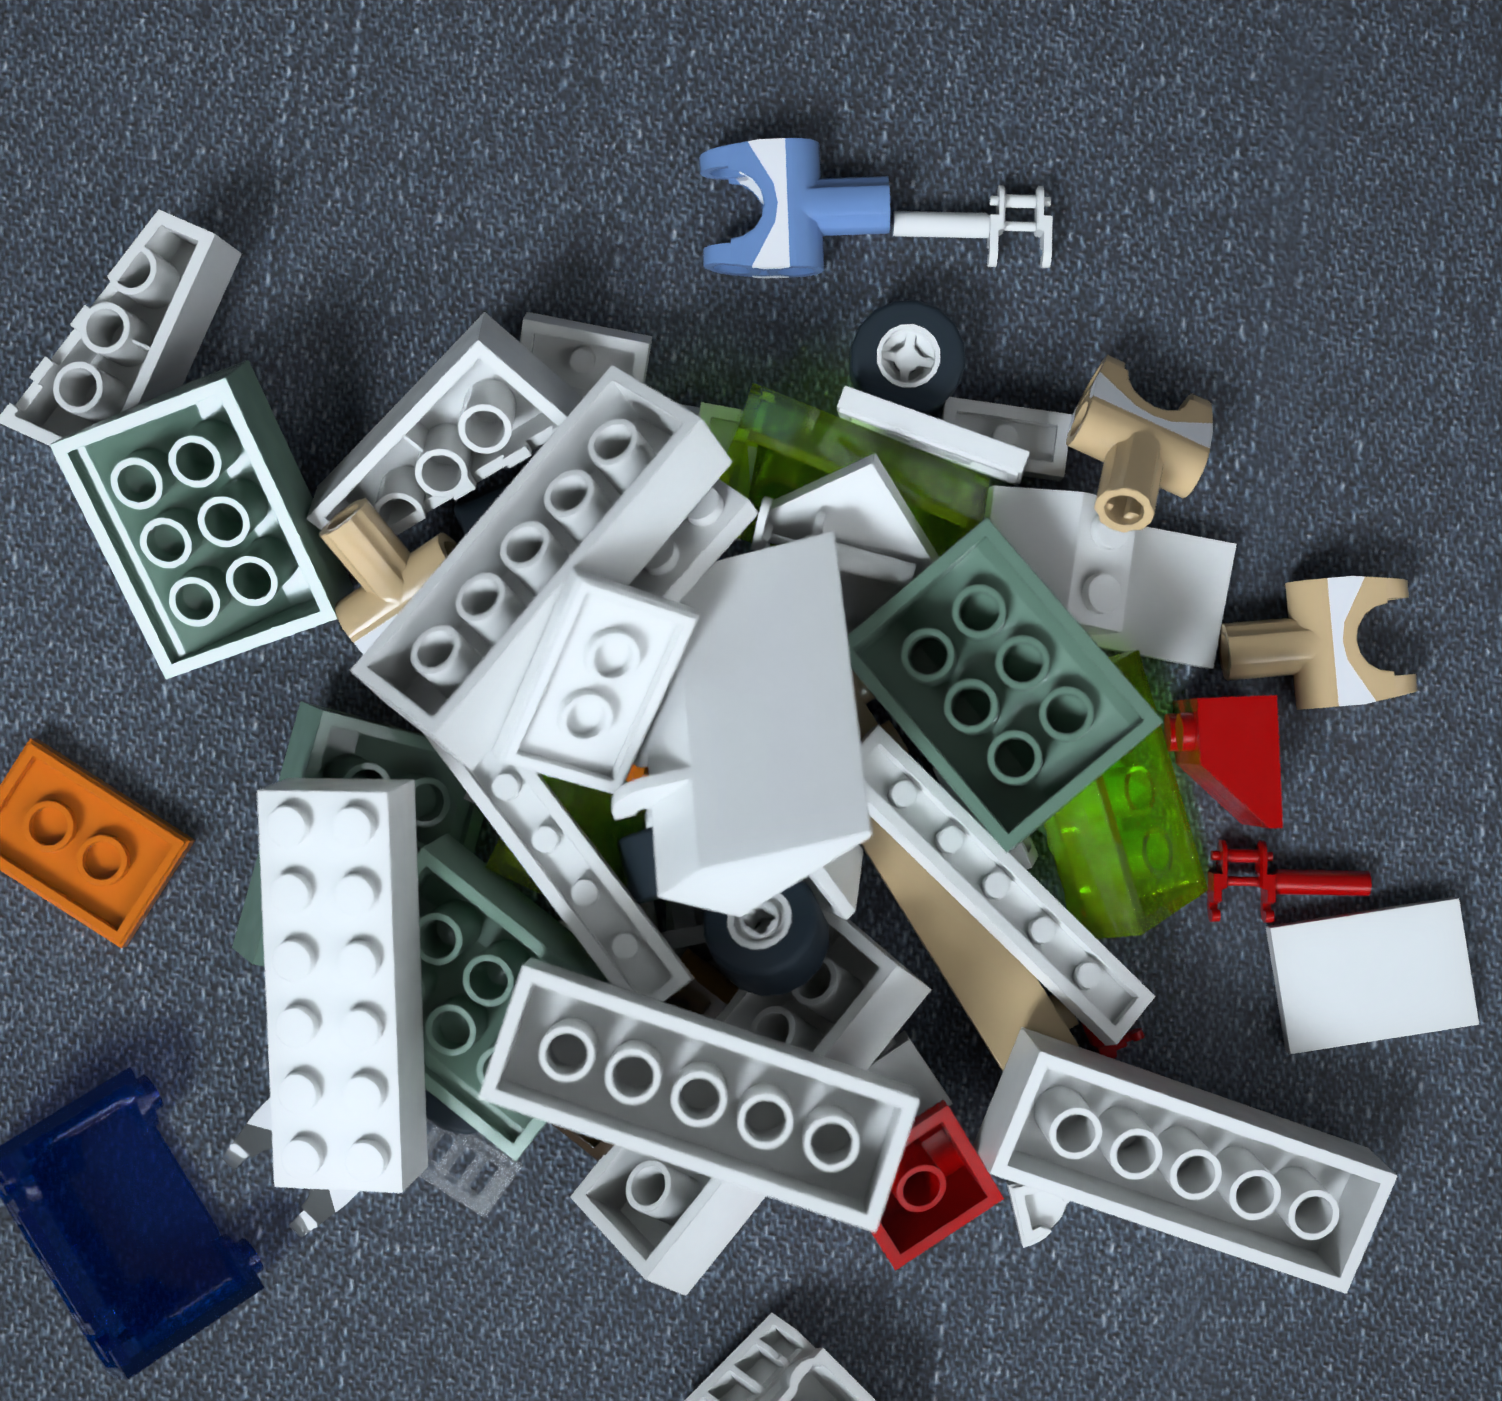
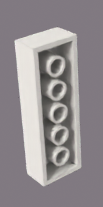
[350,365,732,771]
[257,778,428,1193]
[570,909,932,1296]
[478,958,920,1232]
[973,1027,1398,1294]

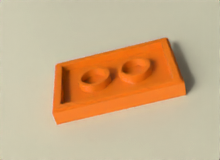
[0,738,195,948]

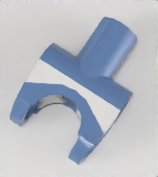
[699,138,890,278]

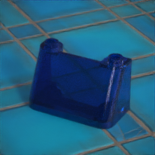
[0,1067,265,1380]

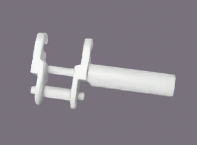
[893,185,1053,268]
[751,496,916,587]

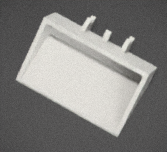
[611,531,872,917]

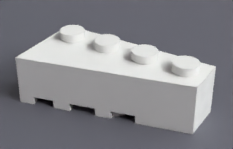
[0,209,242,446]
[306,312,582,535]

